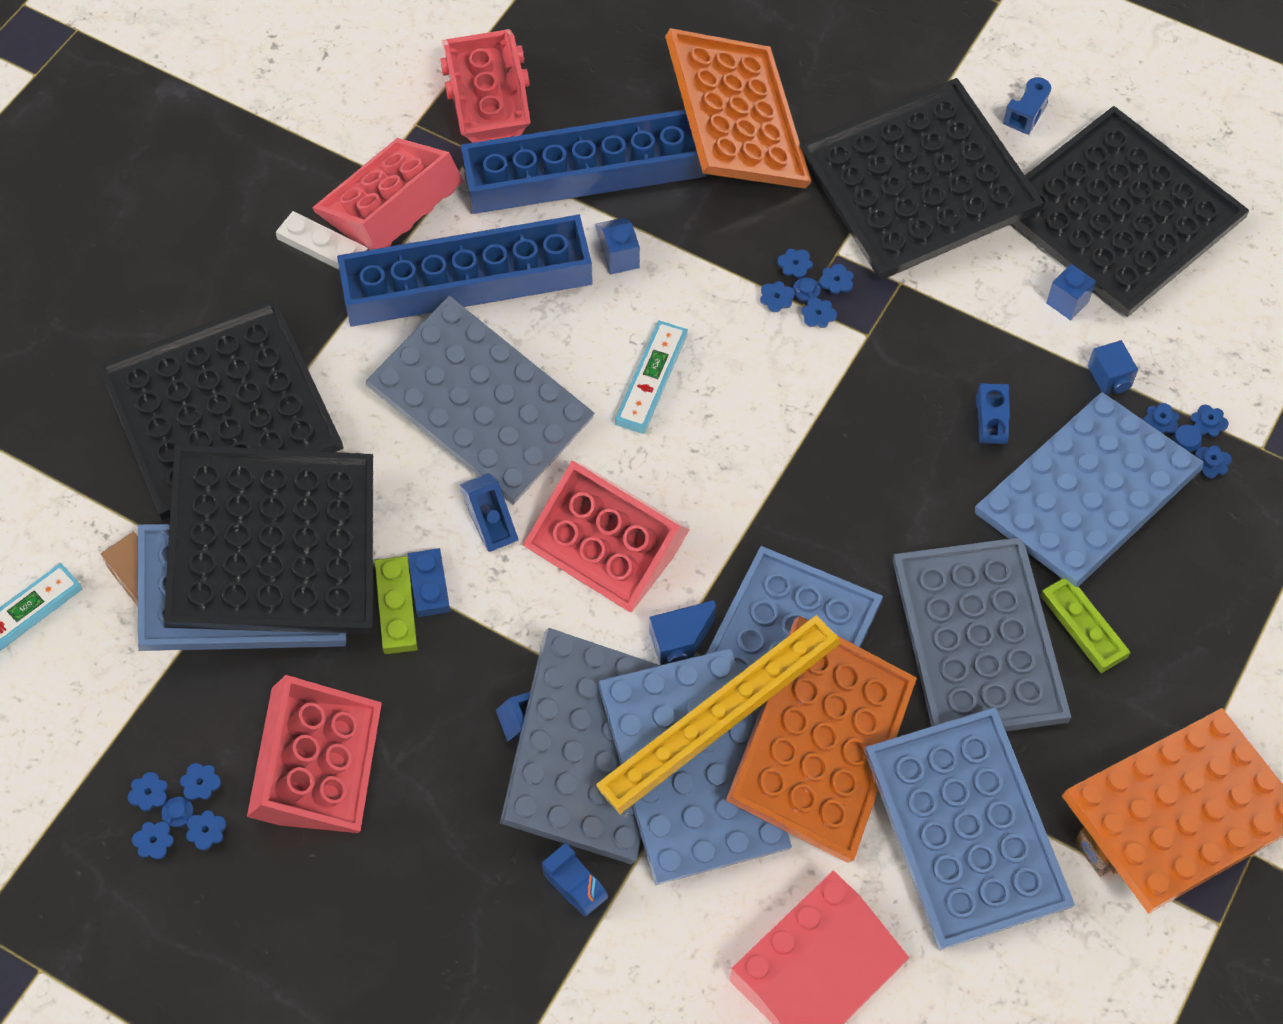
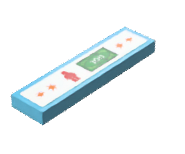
[615,320,688,434]
[0,563,83,651]

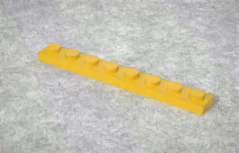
[596,615,840,815]

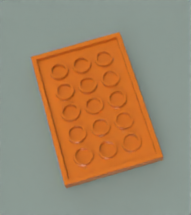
[665,28,811,189]
[726,616,917,863]
[1062,708,1283,914]

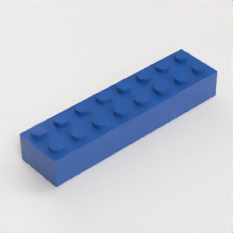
[461,110,707,214]
[337,214,593,327]

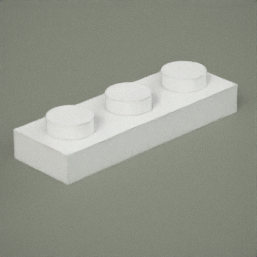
[276,211,368,270]

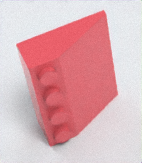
[312,138,464,250]
[523,461,690,612]
[247,675,382,833]
[730,870,909,1024]

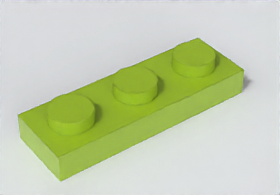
[375,556,418,654]
[1040,578,1130,673]

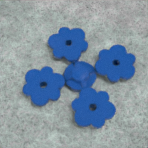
[760,249,854,328]
[1143,403,1232,478]
[128,763,226,860]

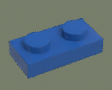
[407,548,451,617]

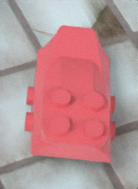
[440,29,531,143]

